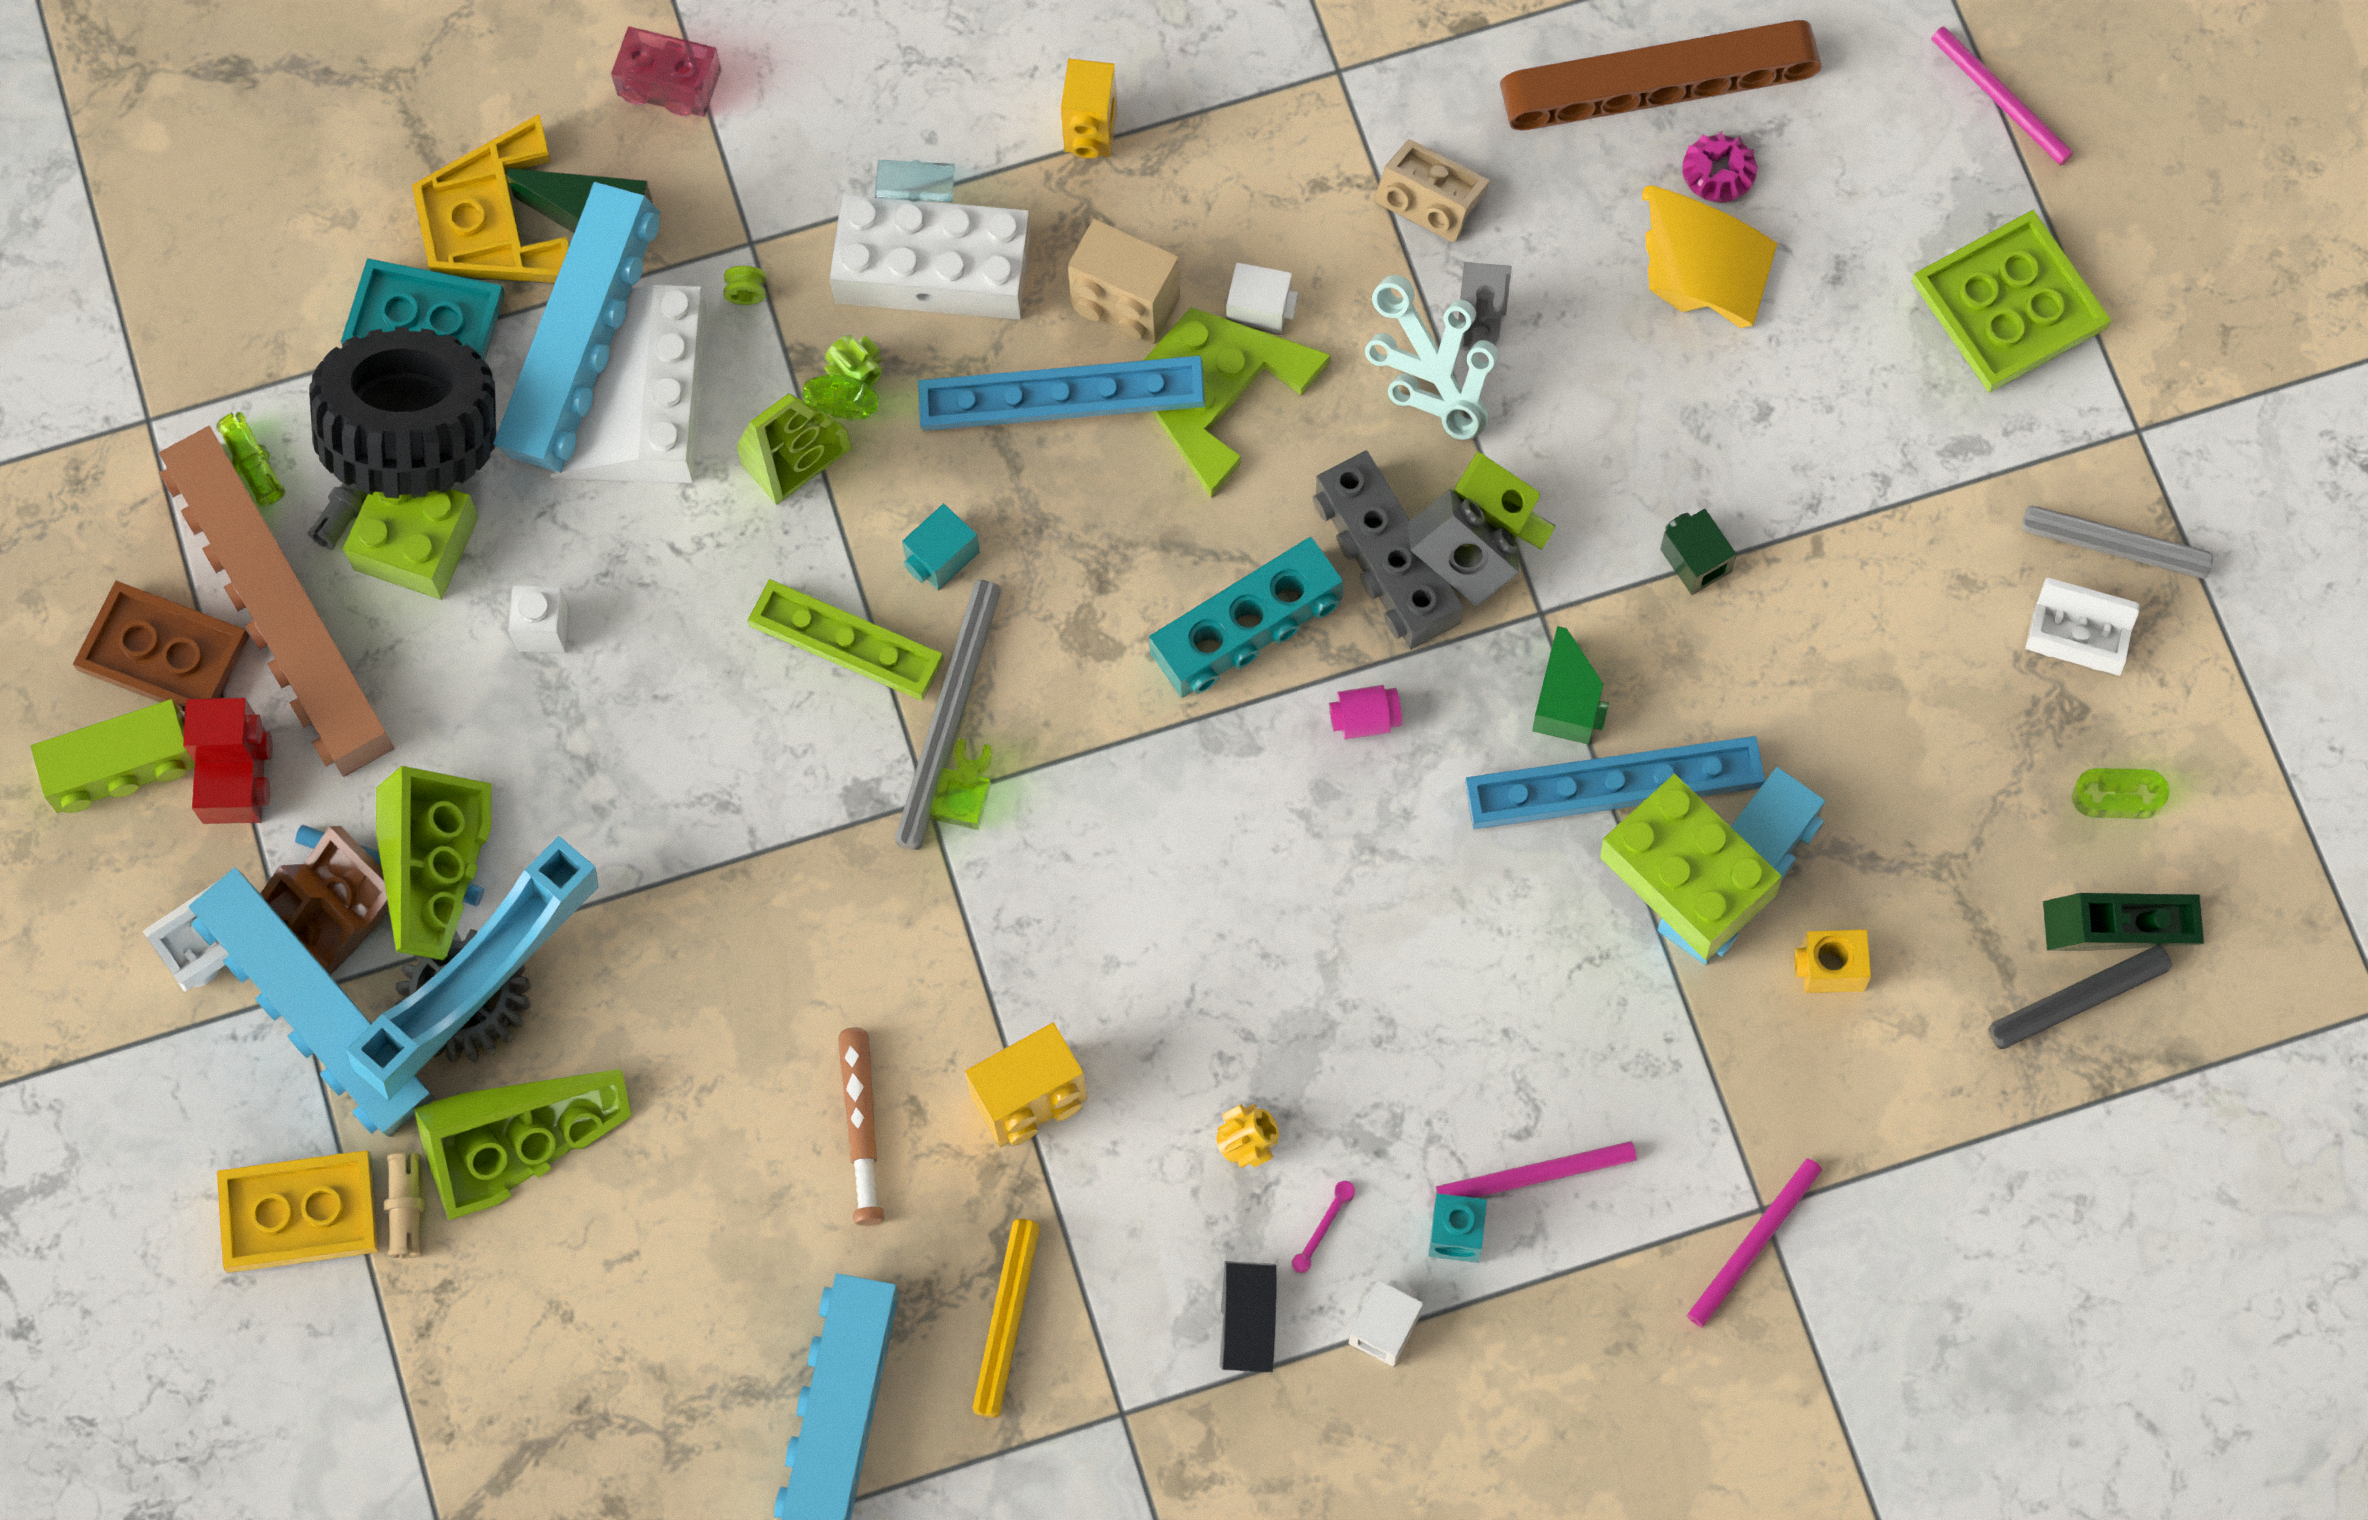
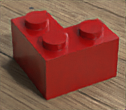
[183,698,273,824]

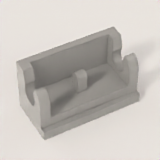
[1458,262,1512,351]

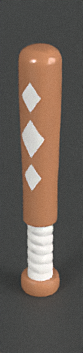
[838,1027,884,1226]

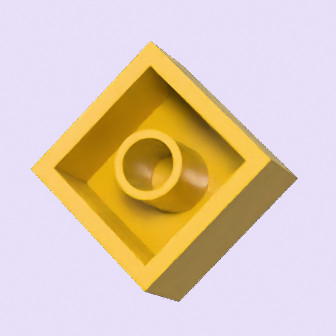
[965,1022,1087,1147]

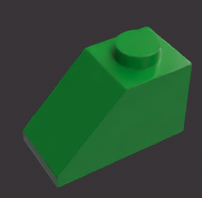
[1532,626,1609,745]

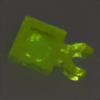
[930,738,992,830]

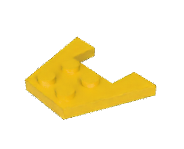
[411,114,570,283]

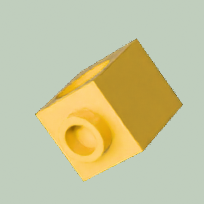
[1794,929,1871,993]

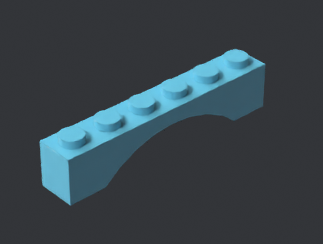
[346,836,599,1100]

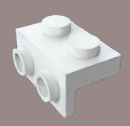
[2025,578,2140,676]
[143,881,229,991]

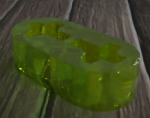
[2071,768,2170,819]

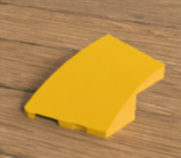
[1642,185,1778,328]

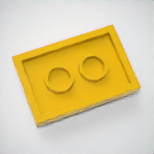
[217,1150,379,1273]

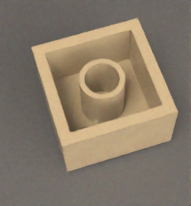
[1067,218,1180,343]

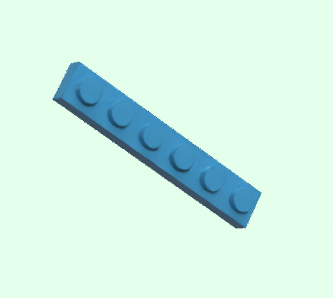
[918,356,1205,431]
[1465,736,1765,830]

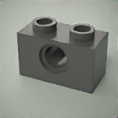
[1408,489,1519,607]

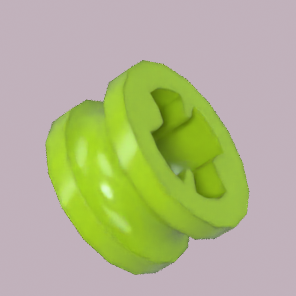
[723,266,766,305]

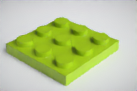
[1911,210,2112,393]

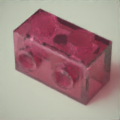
[611,26,721,117]

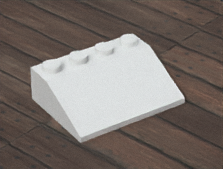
[550,285,707,483]

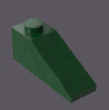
[507,168,653,233]
[2043,893,2204,951]

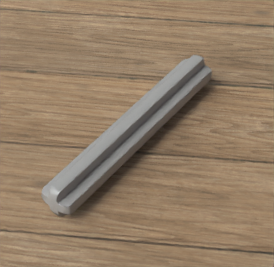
[2022,505,2213,579]

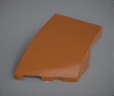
[260,826,389,975]

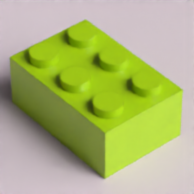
[1600,773,1782,961]

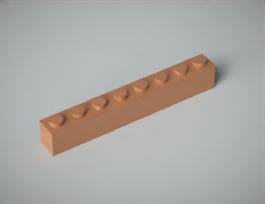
[158,425,395,777]

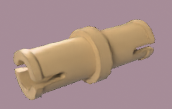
[384,1153,425,1258]

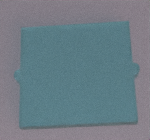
[875,159,955,202]

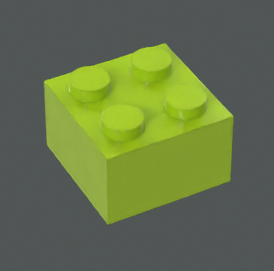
[343,489,479,600]

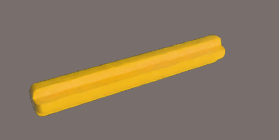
[972,1219,1040,1418]

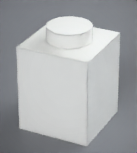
[1226,262,1299,335]
[508,586,569,653]
[1348,1280,1423,1367]

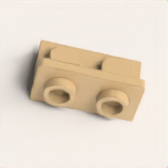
[1374,139,1490,242]

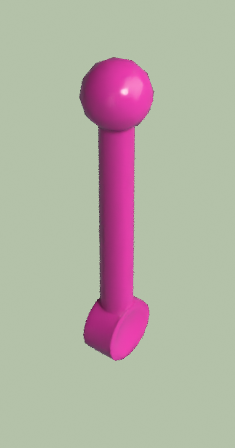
[1292,1181,1355,1273]

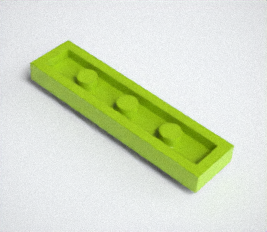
[748,579,944,702]

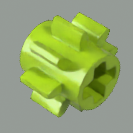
[824,335,883,393]

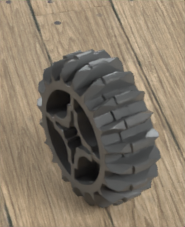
[395,929,531,1063]

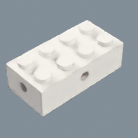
[830,194,1031,320]

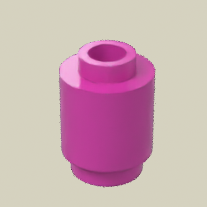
[1329,685,1402,740]

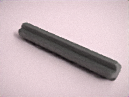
[1988,945,2172,1049]

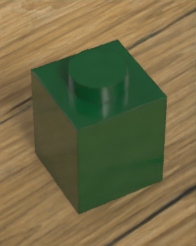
[1660,508,1737,595]

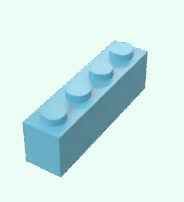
[1657,767,1826,965]

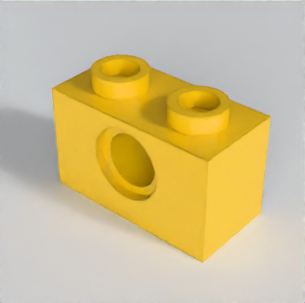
[1061,58,1118,159]

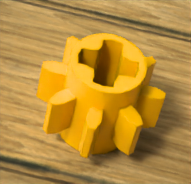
[1216,1104,1279,1168]

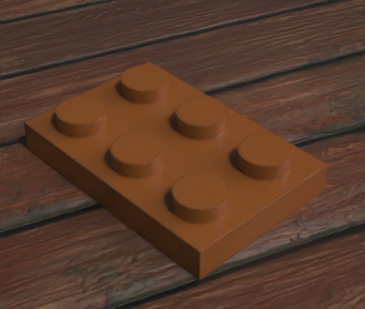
[73,580,250,712]

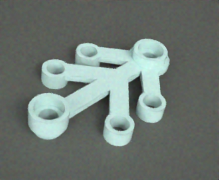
[1365,275,1499,440]

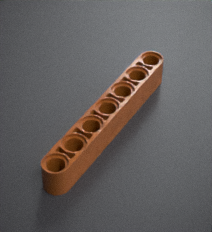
[1500,20,1822,131]

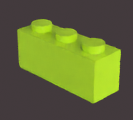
[30,699,195,813]

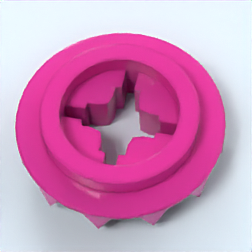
[1682,131,1758,202]

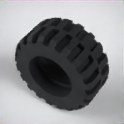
[309,327,497,499]

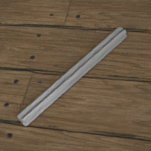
[895,580,1000,850]

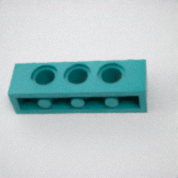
[1149,536,1343,698]

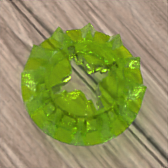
[802,374,879,421]

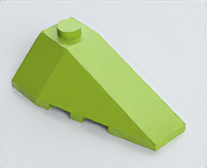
[376,766,492,960]

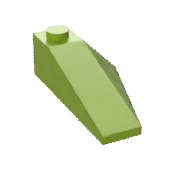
[736,393,851,505]
[414,1069,631,1220]

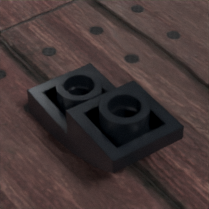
[1220,1261,1277,1372]

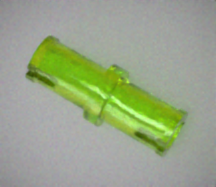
[216,412,286,506]

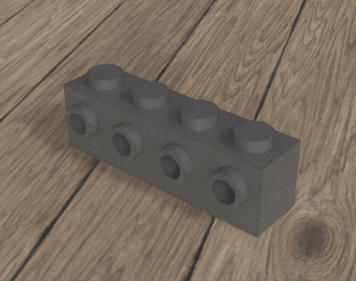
[1313,450,1463,650]

